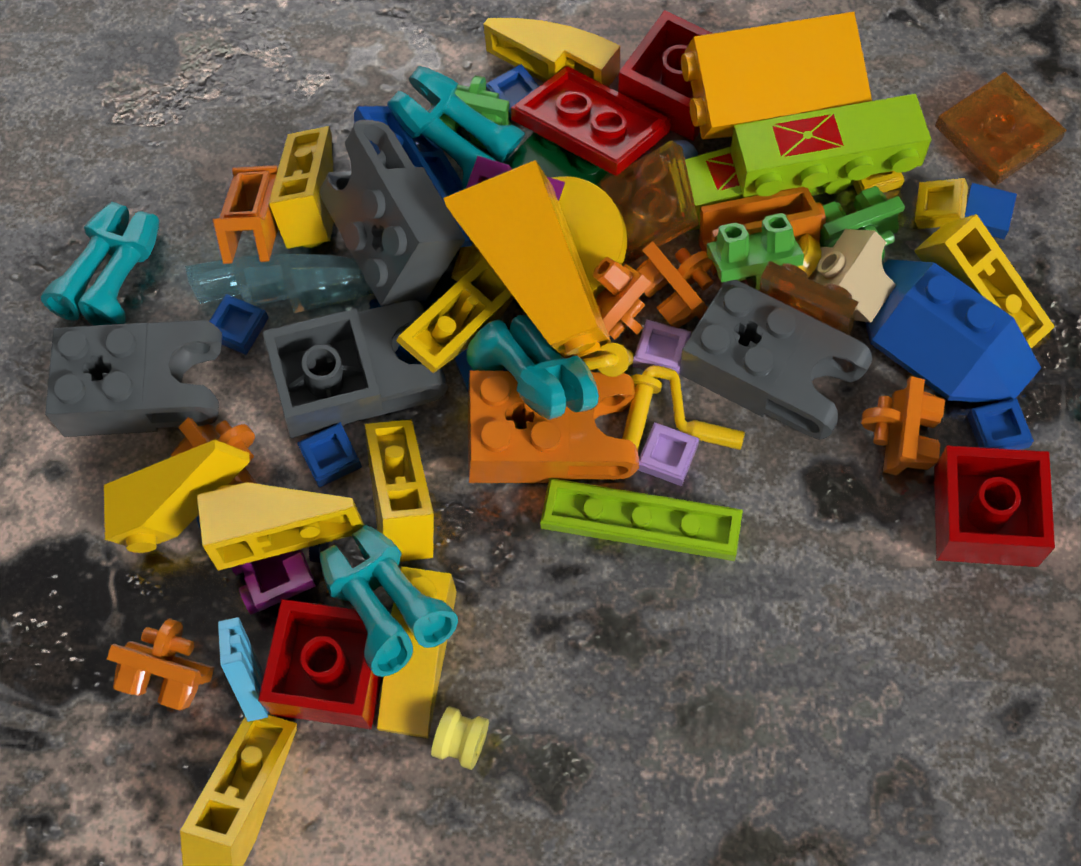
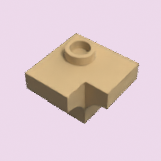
[797,229,896,323]

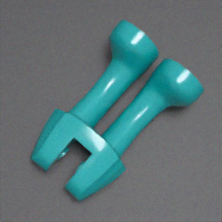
[387,66,525,190]
[40,201,160,326]
[466,315,599,420]
[320,525,458,677]

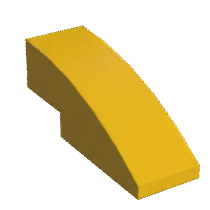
[483,18,621,87]

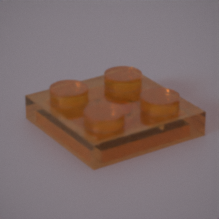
[935,72,1067,186]
[601,140,699,264]
[760,261,859,335]

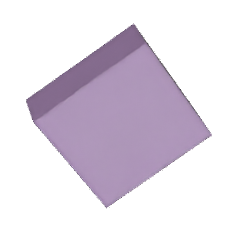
[633,319,691,374]
[638,422,699,486]

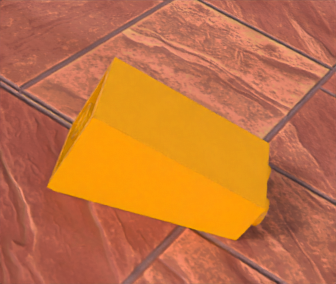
[681,12,872,139]
[443,160,611,359]

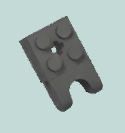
[319,120,466,306]
[679,280,872,439]
[262,300,448,438]
[45,320,222,437]

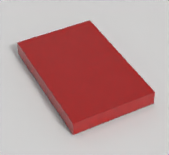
[511,66,671,176]

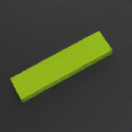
[540,478,743,561]

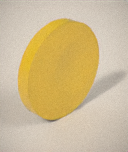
[553,176,627,297]

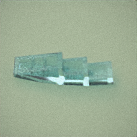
[185,254,374,313]

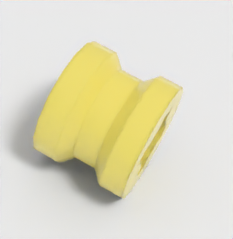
[431,706,489,770]

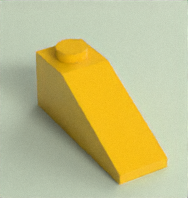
[269,126,334,249]
[914,214,1055,349]
[396,258,514,373]
[364,419,434,562]
[104,440,250,553]
[197,482,364,571]
[377,566,457,738]
[180,715,297,866]

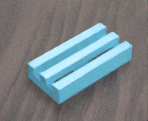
[218,617,268,722]

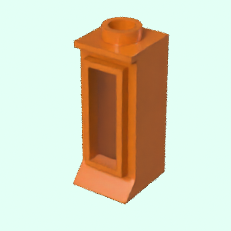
[213,165,278,264]
[699,187,826,275]

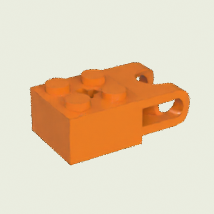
[468,371,639,483]

